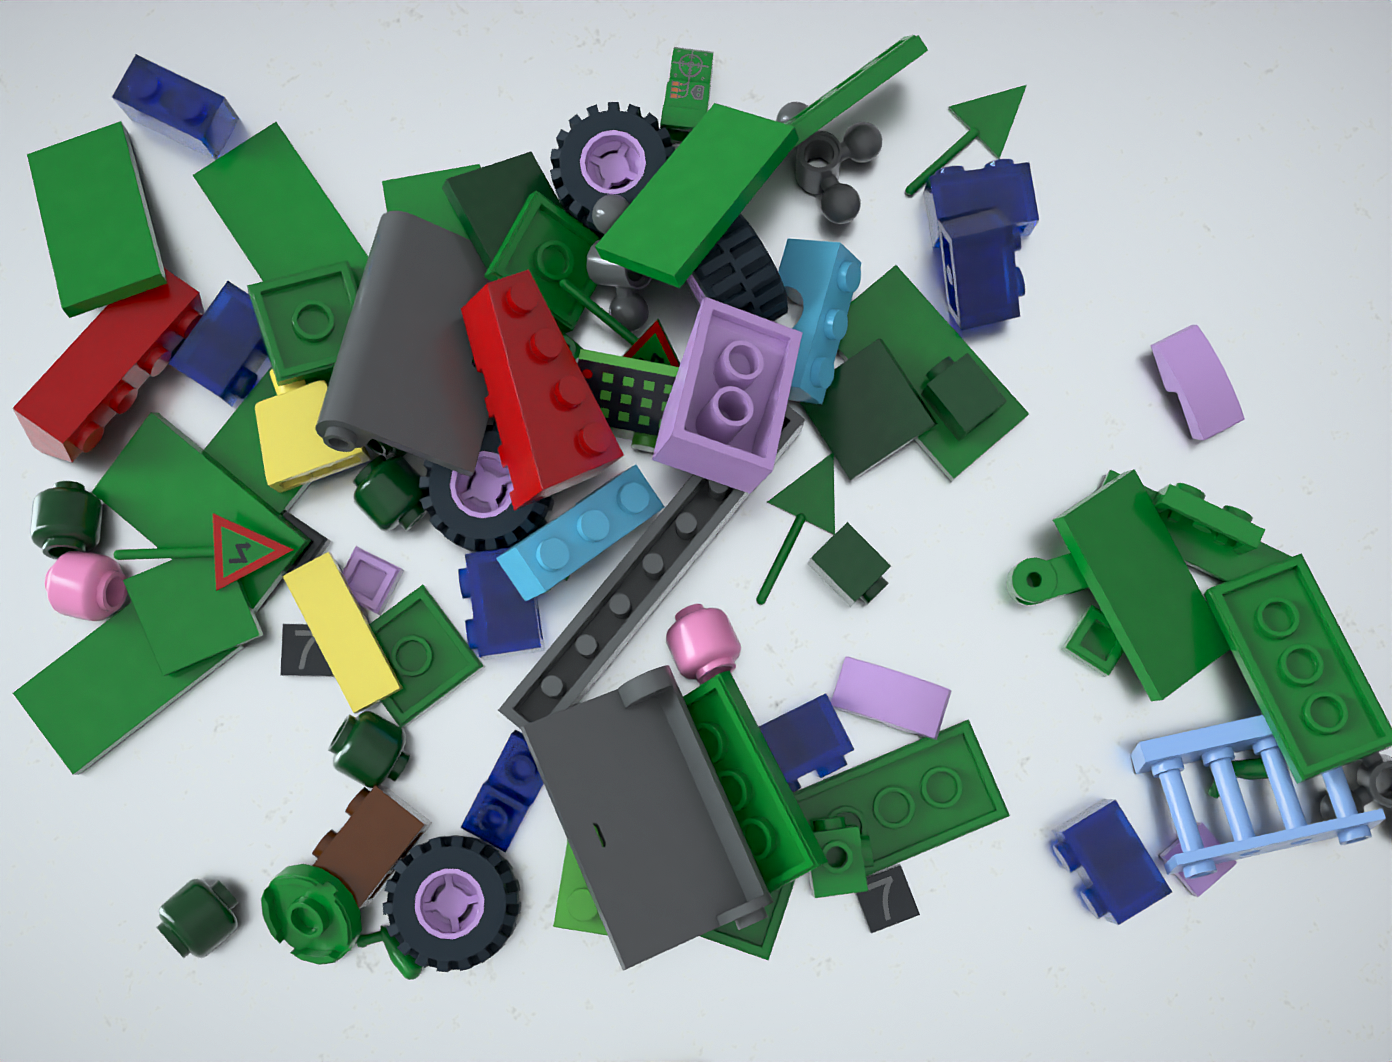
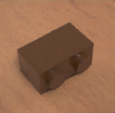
[312,785,432,910]

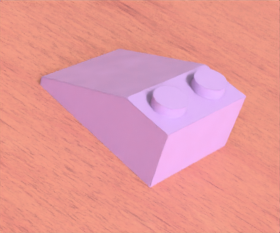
[652,297,803,494]

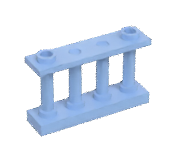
[1130,715,1386,879]

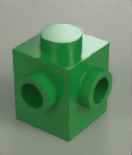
[808,816,874,898]

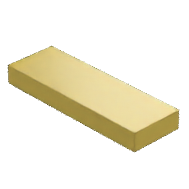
[282,552,403,714]

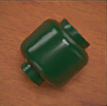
[353,455,428,531]
[30,481,103,559]
[328,711,410,788]
[156,879,239,958]

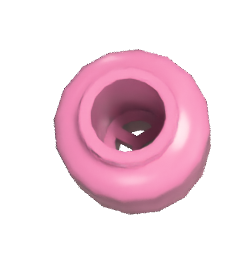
[45,551,127,621]
[666,604,741,684]

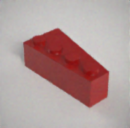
[461,270,624,511]

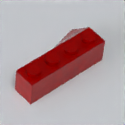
[12,267,205,463]

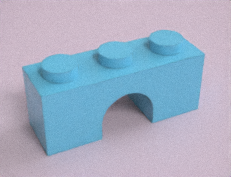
[778,238,862,405]
[496,464,665,601]

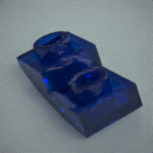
[460,730,544,853]

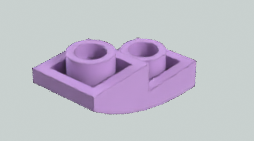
[1151,325,1245,441]
[830,656,952,740]

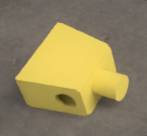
[255,369,371,493]

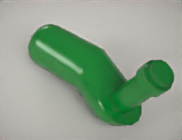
[1208,758,1268,799]
[357,925,422,980]

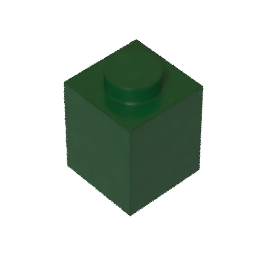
[921,353,1006,441]
[808,522,891,607]

